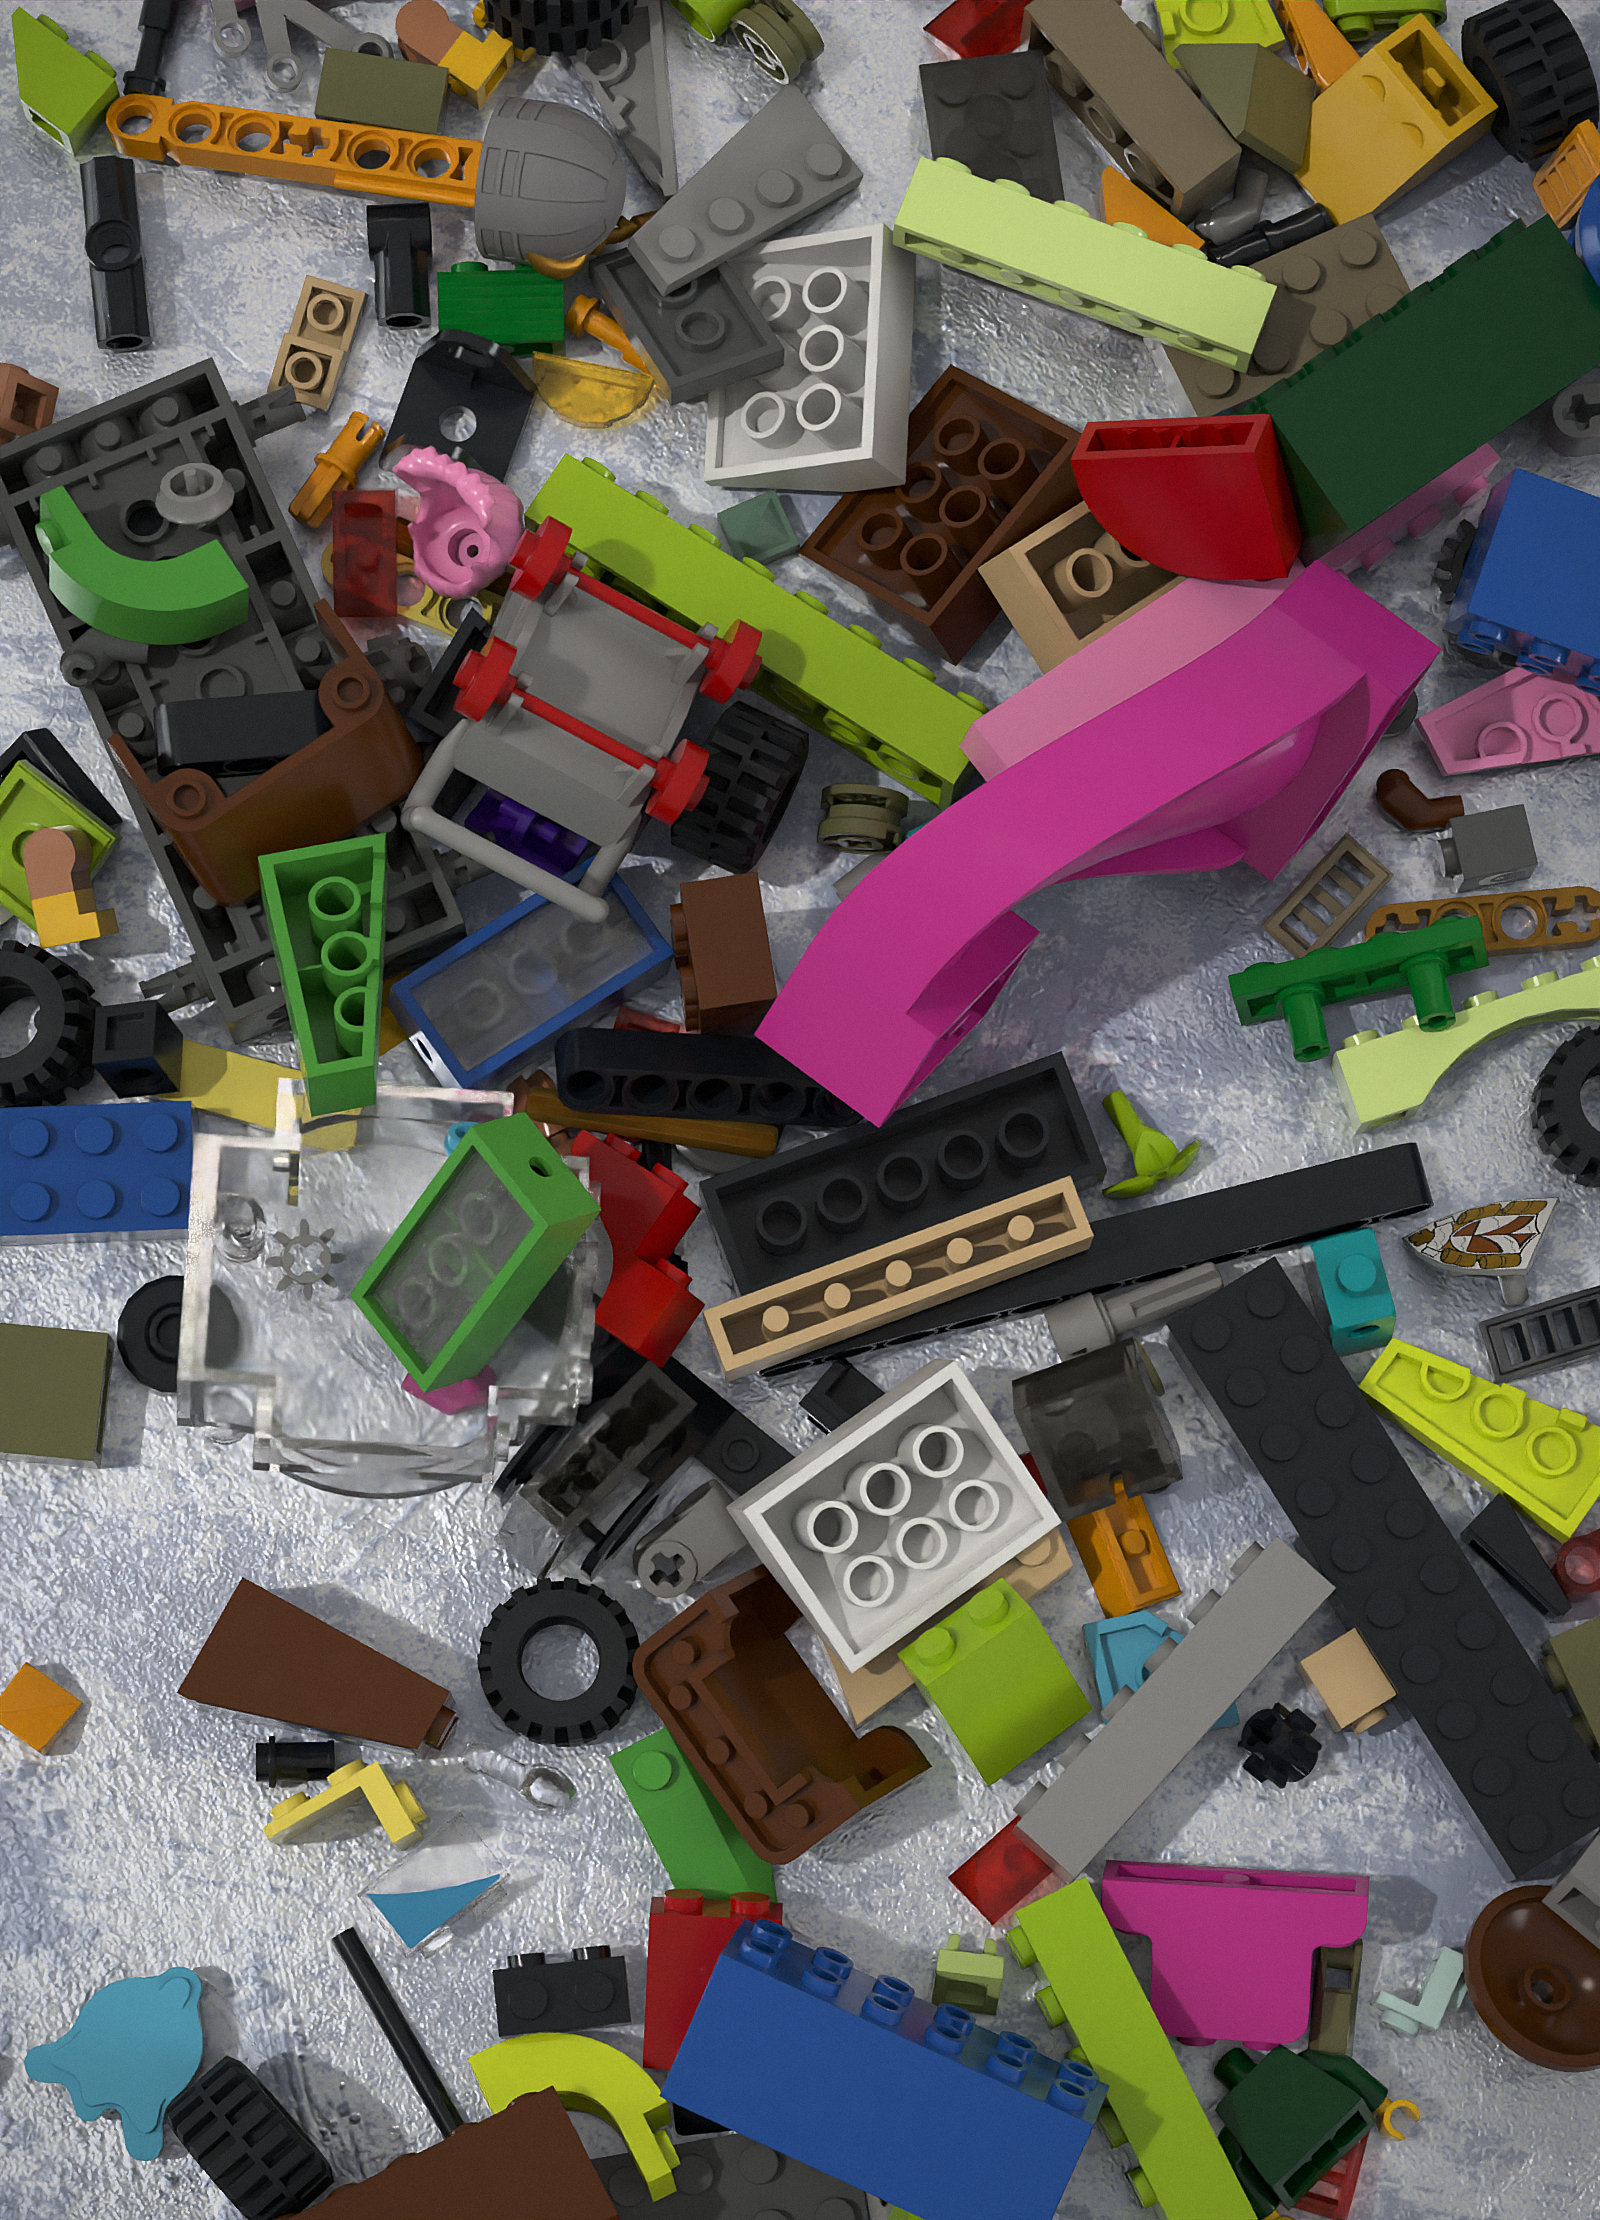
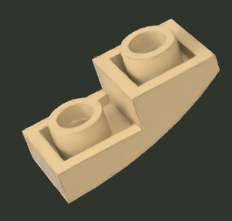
[267,275,369,411]

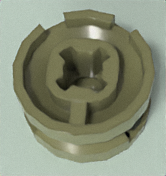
[730,0,824,85]
[817,784,909,855]

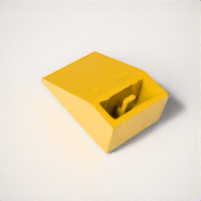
[1293,13,1498,227]

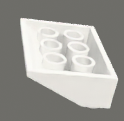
[704,223,916,492]
[726,1359,1062,1674]

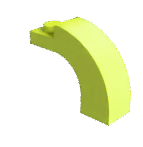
[467,2033,681,2203]

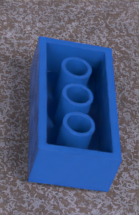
[0,1101,201,1246]

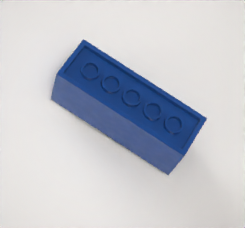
[1443,467,1600,696]
[659,1918,1110,2220]

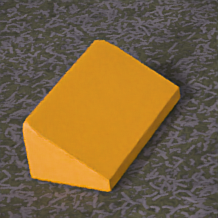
[1060,1477,1182,1619]

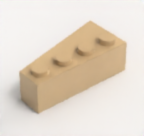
[812,1526,1073,1731]

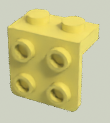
[262,1758,427,1851]

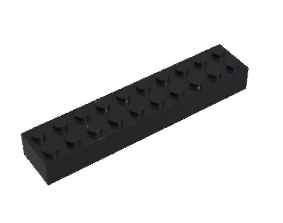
[1160,1256,1600,1883]

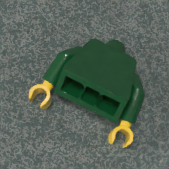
[1214,2046,1420,2220]

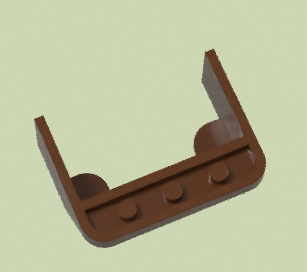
[106,598,425,908]

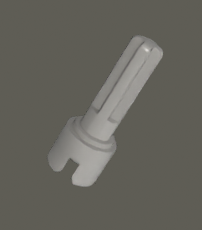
[1042,1261,1224,1370]

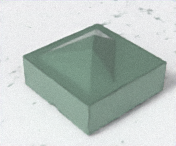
[717,489,800,566]

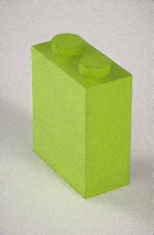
[897,1577,1093,1787]

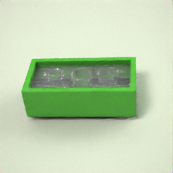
[349,1111,602,1393]

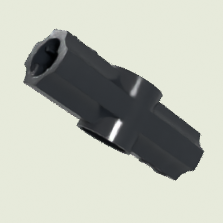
[80,155,152,352]

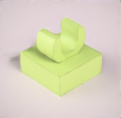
[931,1934,1005,2015]

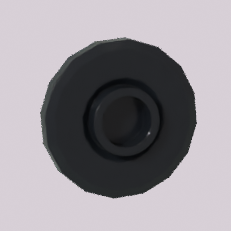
[117,1275,237,1395]

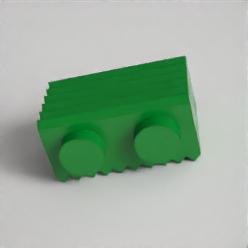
[437,261,566,359]

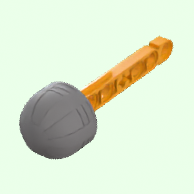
[106,94,626,265]

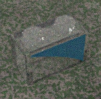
[357,1812,511,1960]

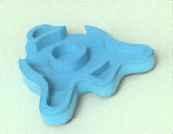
[24,1967,205,2161]

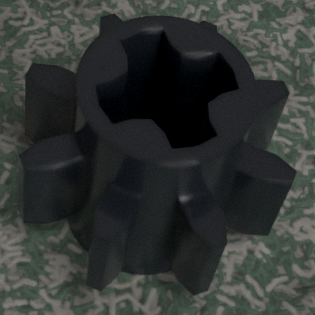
[1238,1702,1322,1789]

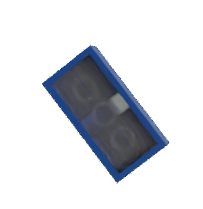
[387,854,675,1110]

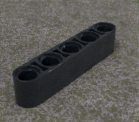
[554,1027,864,1128]

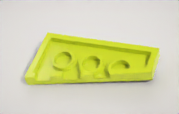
[1358,1338,1600,1544]

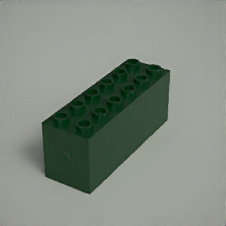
[1234,213,1600,568]

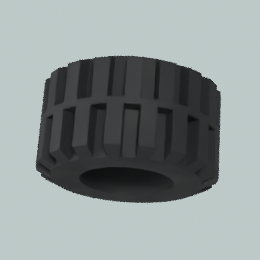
[483,0,637,57]
[1461,0,1599,163]
[670,700,809,875]
[0,940,102,1108]
[1531,1026,1600,1187]
[477,1577,640,1747]
[165,2056,335,2220]

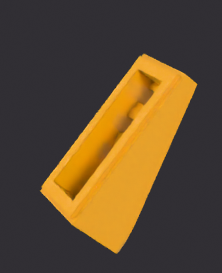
[1272,0,1361,100]
[1532,119,1600,231]

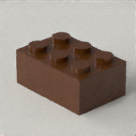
[669,872,778,1038]

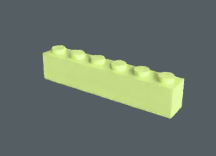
[892,156,1277,374]

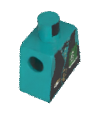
[1296,1227,1396,1358]

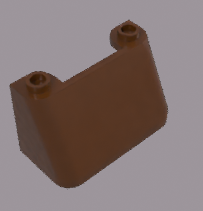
[632,1563,932,1865]

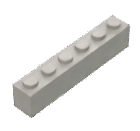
[1012,1535,1336,1884]

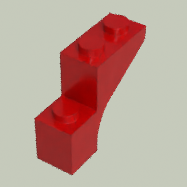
[571,1128,706,1369]

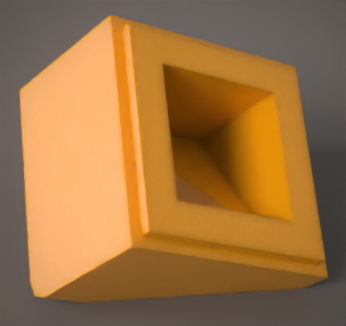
[0,1662,83,1756]

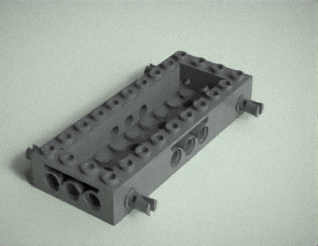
[0,357,497,1045]

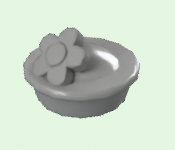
[155,463,235,530]

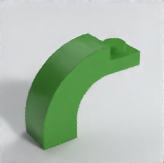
[35,485,249,645]

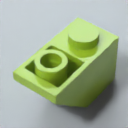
[11,7,120,157]

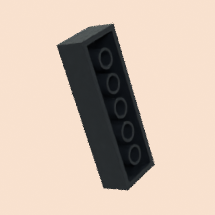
[699,1051,1107,1298]

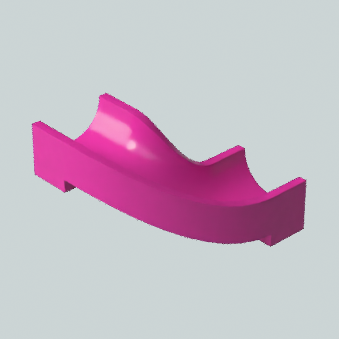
[754,559,1442,1128]

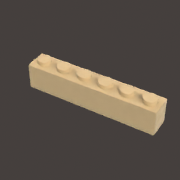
[703,1176,1094,1383]

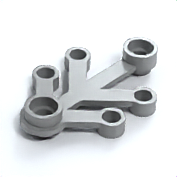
[210,0,394,93]

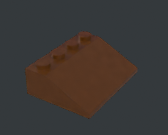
[797,364,1084,666]

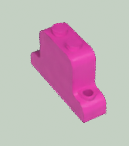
[1101,1860,1370,2051]

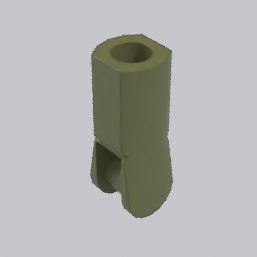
[1308,1938,1363,2057]

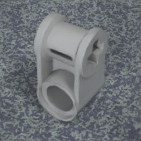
[632,1479,748,1598]

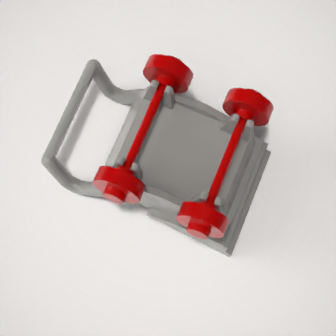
[401,515,762,923]

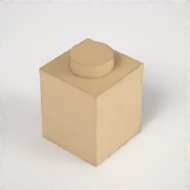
[1294,1628,1397,1736]

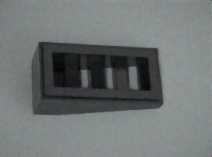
[1477,1285,1600,1385]
[1459,1492,1572,1623]

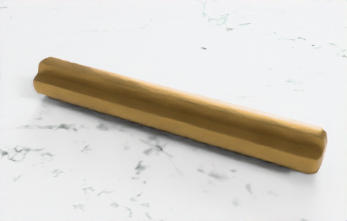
[525,1086,778,1159]

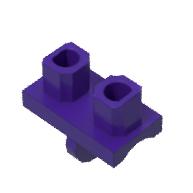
[464,787,591,878]

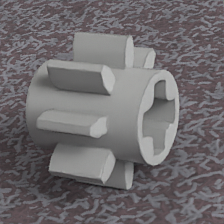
[363,632,432,713]
[264,1219,347,1301]

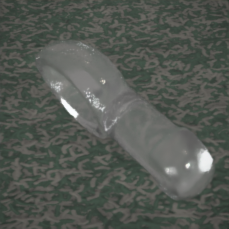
[462,1740,581,1816]

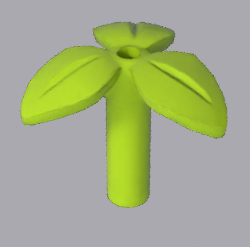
[1102,1090,1202,1199]

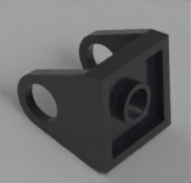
[378,329,538,484]

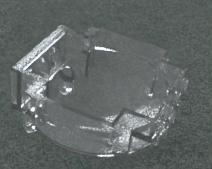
[177,1078,601,1499]

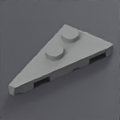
[566,0,679,204]

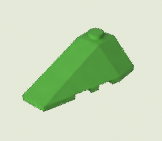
[608,1727,778,1903]

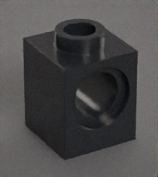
[92,999,183,1099]

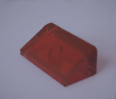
[923,0,1033,82]
[947,1815,1054,1928]

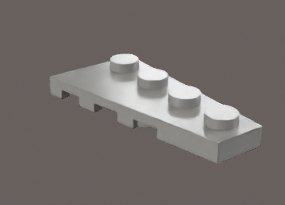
[627,80,864,297]

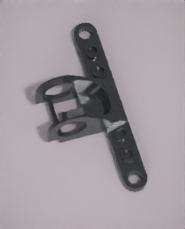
[490,1265,795,1582]

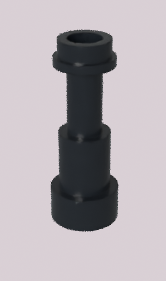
[123,0,185,96]

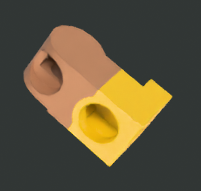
[395,0,515,110]
[23,825,119,949]

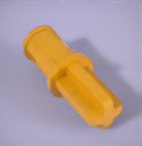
[288,411,386,530]

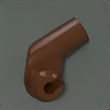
[1375,769,1465,832]

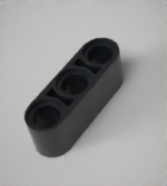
[153,690,333,777]

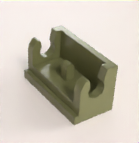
[314,47,451,136]

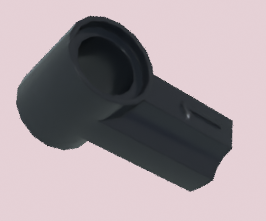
[366,202,433,330]

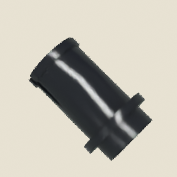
[256,1736,335,1788]

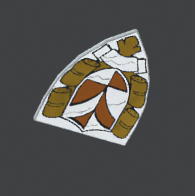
[1402,1197,1560,1305]

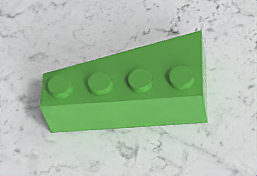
[258,832,388,1117]

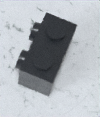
[492,1945,632,2039]

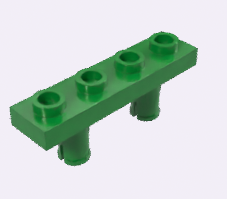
[1228,915,1490,1062]

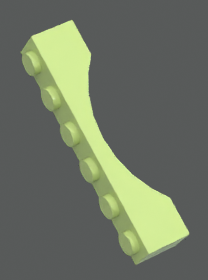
[1330,955,1600,1135]

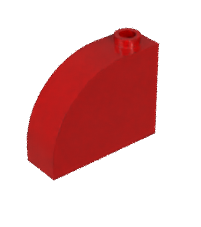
[1070,414,1303,582]

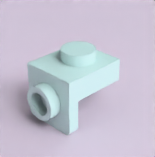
[1370,1946,1468,2038]

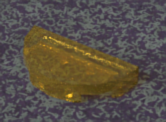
[532,351,655,429]

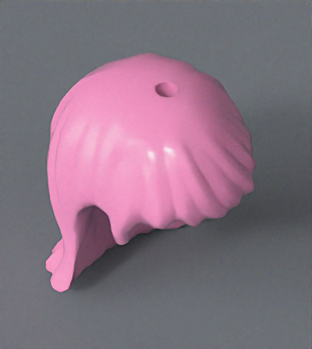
[393,445,525,600]

